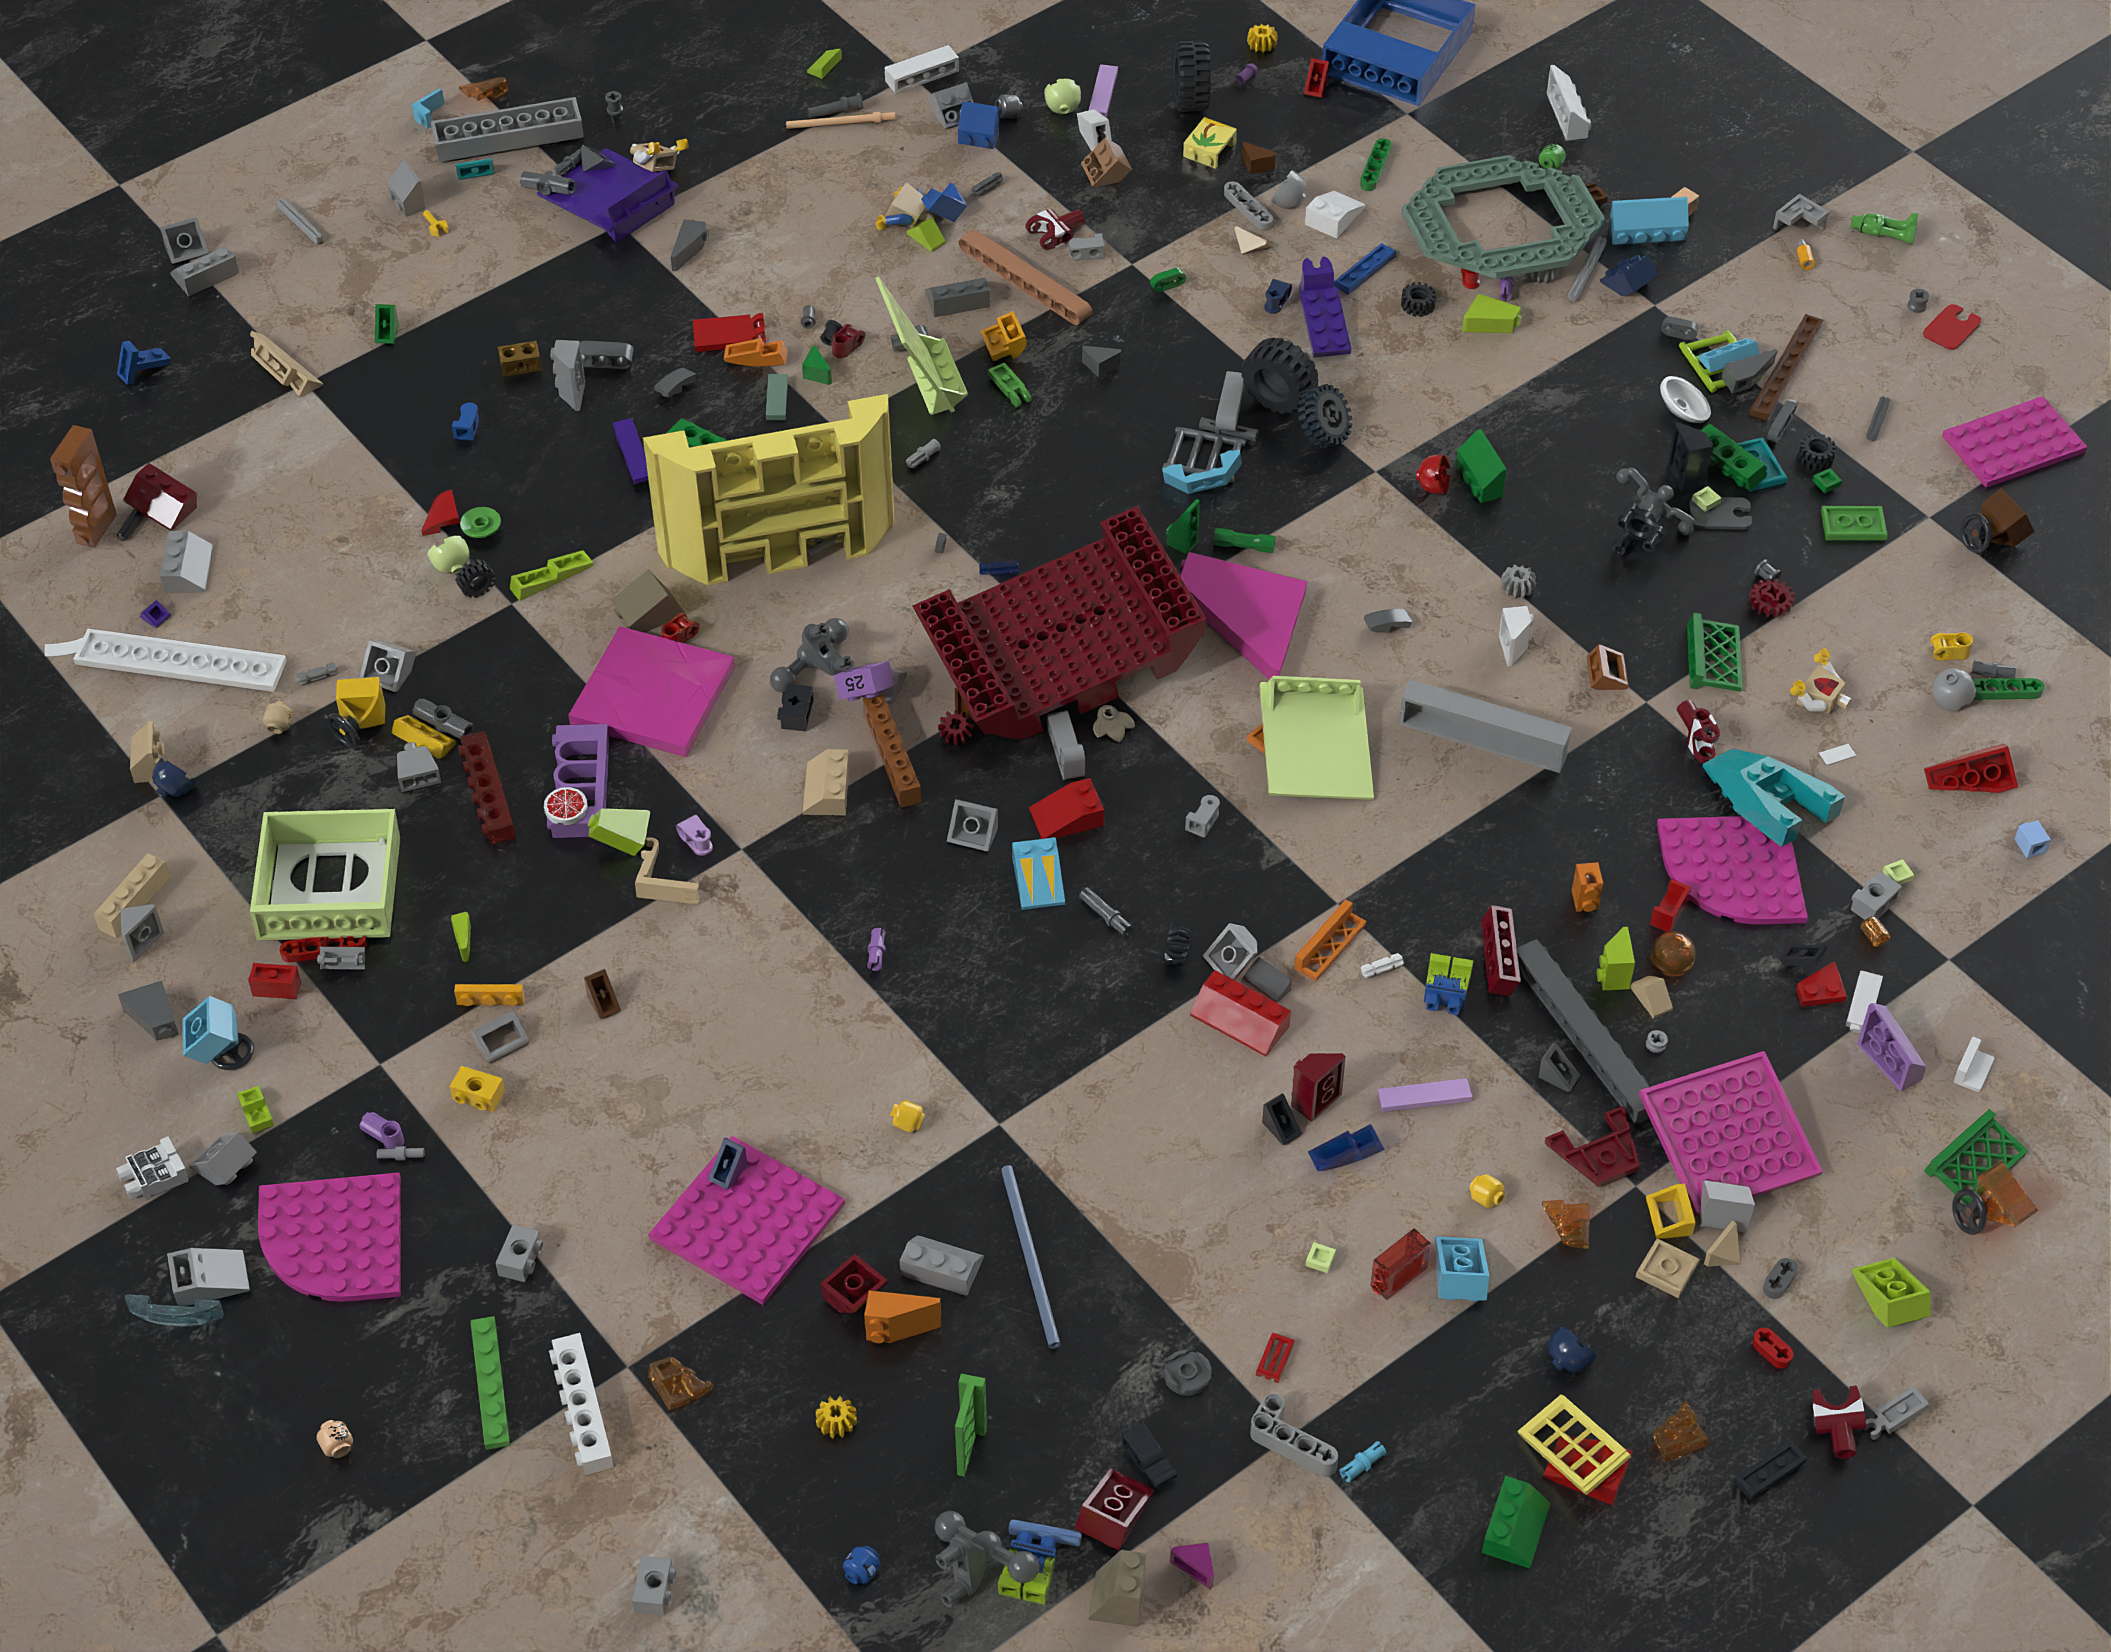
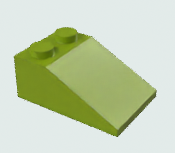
[1852,1258,1930,1328]

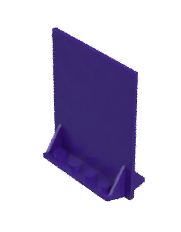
[537,148,678,243]

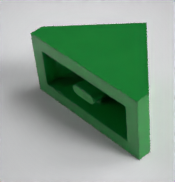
[375,304,399,344]
[802,345,832,385]

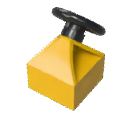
[328,677,385,749]

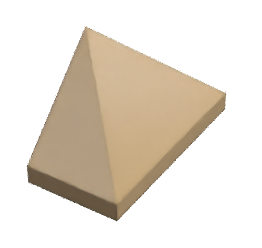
[1234,226,1274,254]
[1704,1220,1741,1267]

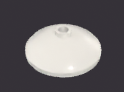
[1660,376,1711,423]

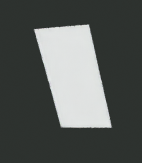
[1819,744,1856,765]

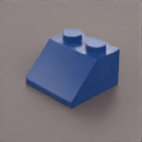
[958,101,999,149]

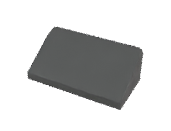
[1243,957,1292,1003]

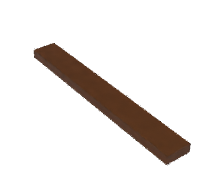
[1749,314,1824,421]

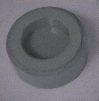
[935,533,947,554]

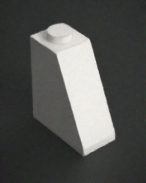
[1077,109,1112,151]
[1846,971,1883,1033]

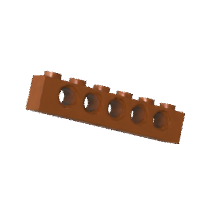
[863,694,921,808]

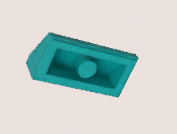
[455,158,495,180]

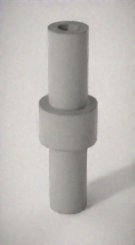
[377,1146,425,1160]

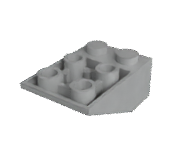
[167,1248,250,1308]

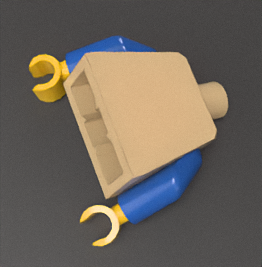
[875,182,933,230]

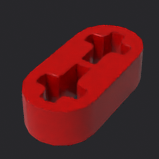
[1752,1328,1793,1369]

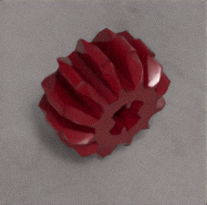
[938,709,974,746]

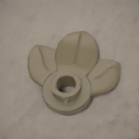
[1093,705,1135,742]

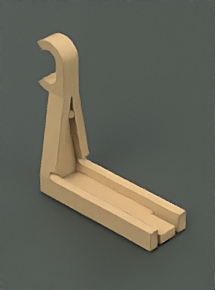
[635,837,700,905]

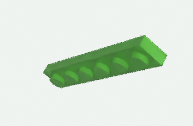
[471,1316,510,1450]

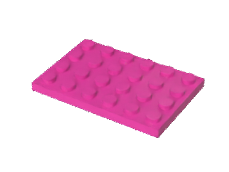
[1942,396,2087,488]

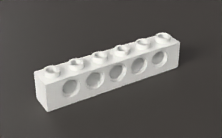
[549,1333,614,1475]

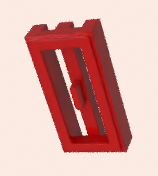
[1256,1332,1295,1383]

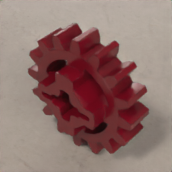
[1749,578,1795,618]

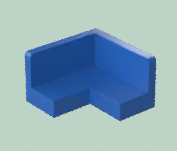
[921,183,968,222]

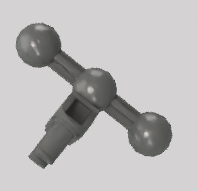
[770,618,854,693]
[934,1511,1040,1607]

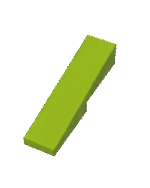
[510,550,593,601]

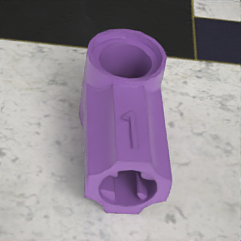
[360,1112,405,1149]

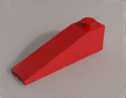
[1924,744,2018,793]

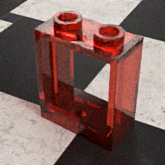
[1370,1228,1431,1300]

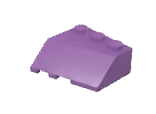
[1857,1003,1926,1092]

